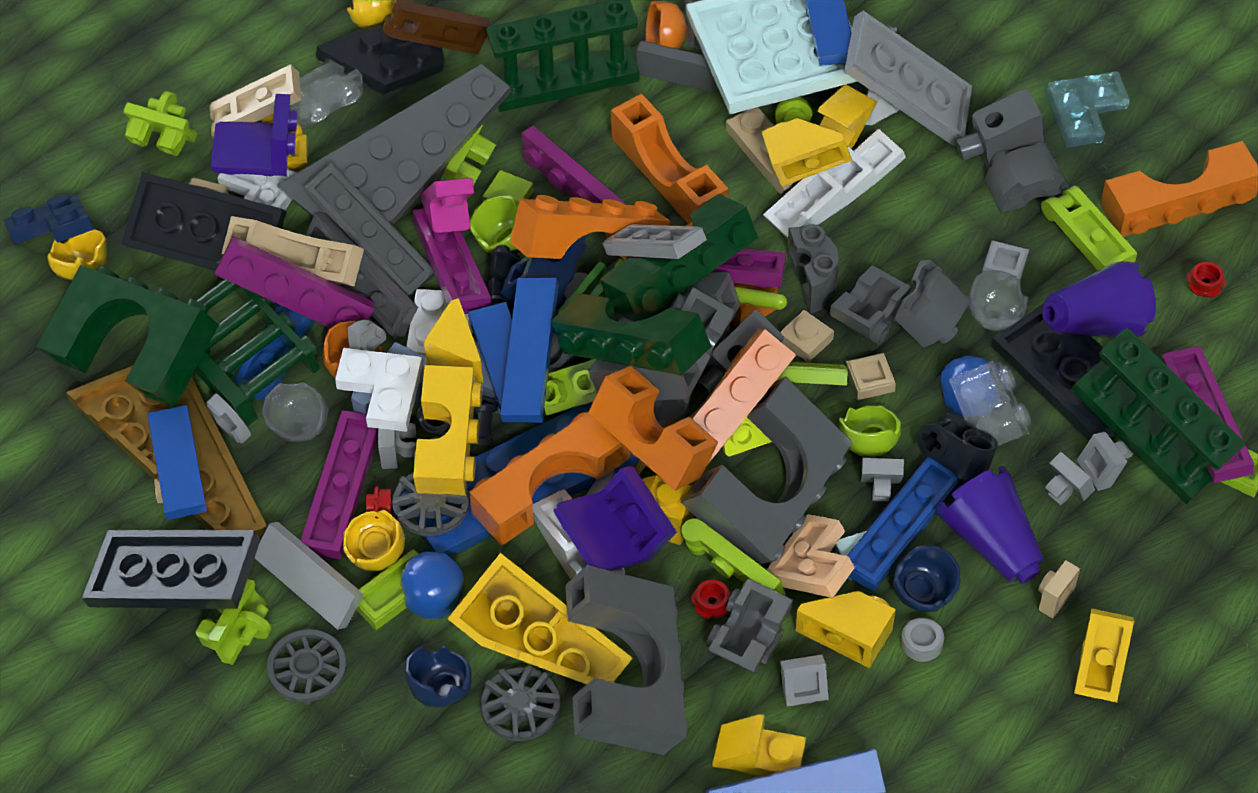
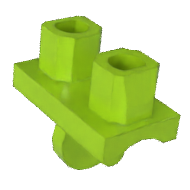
[123,91,198,156]
[440,124,496,186]
[544,359,597,415]
[196,579,272,665]

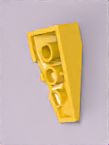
[448,553,632,685]

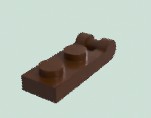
[383,0,491,55]

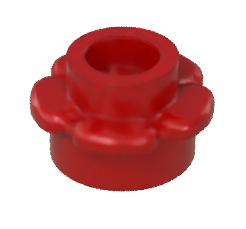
[1187,262,1226,298]
[366,486,393,519]
[691,580,732,619]

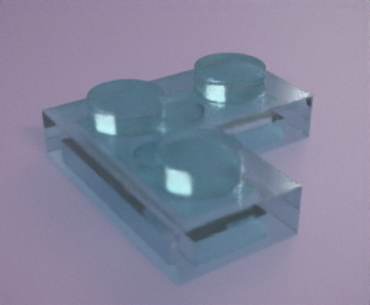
[1046,71,1129,148]

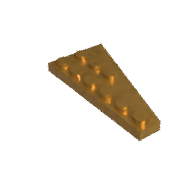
[66,365,267,538]

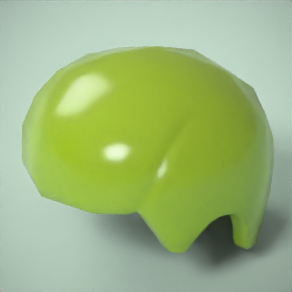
[470,195,519,254]
[839,405,901,458]

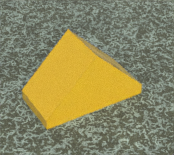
[423,298,483,383]

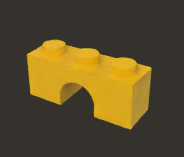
[413,365,482,496]

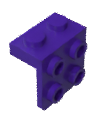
[211,94,298,177]
[553,466,677,571]

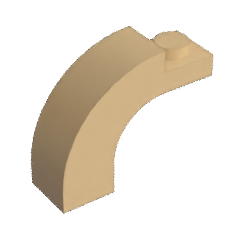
[221,216,364,286]

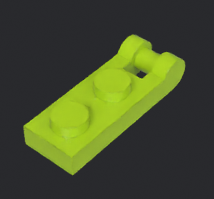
[1041,185,1137,271]
[681,519,785,596]

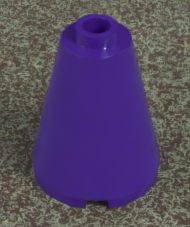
[1042,261,1156,338]
[936,466,1044,585]

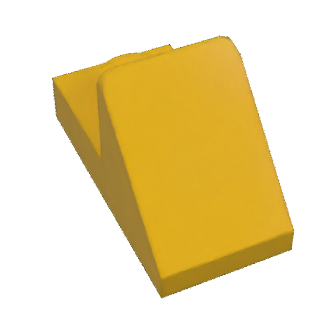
[818,84,878,149]
[1074,609,1134,702]
[713,714,806,776]

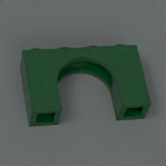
[36,265,219,408]

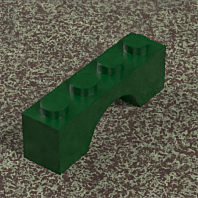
[599,194,758,322]
[551,294,712,376]

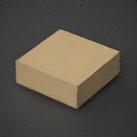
[846,353,896,400]

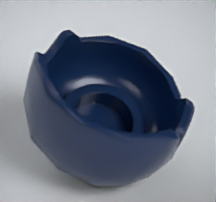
[893,545,960,613]
[405,646,472,707]

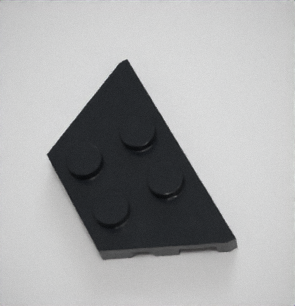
[315,3,445,95]

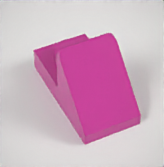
[421,178,474,233]

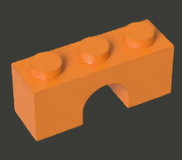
[588,366,719,491]

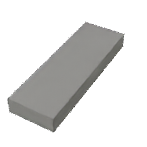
[603,224,707,259]
[255,522,364,630]

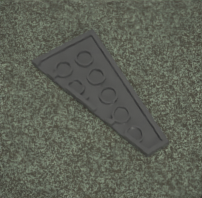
[277,64,512,227]

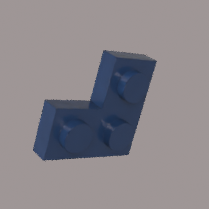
[3,194,94,245]

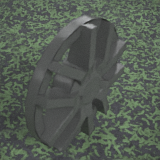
[392,472,469,536]
[267,629,347,705]
[480,665,560,741]

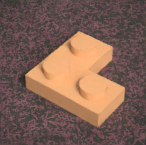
[766,514,855,598]

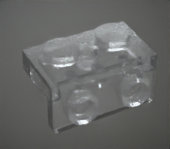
[290,61,363,129]
[949,361,1031,446]

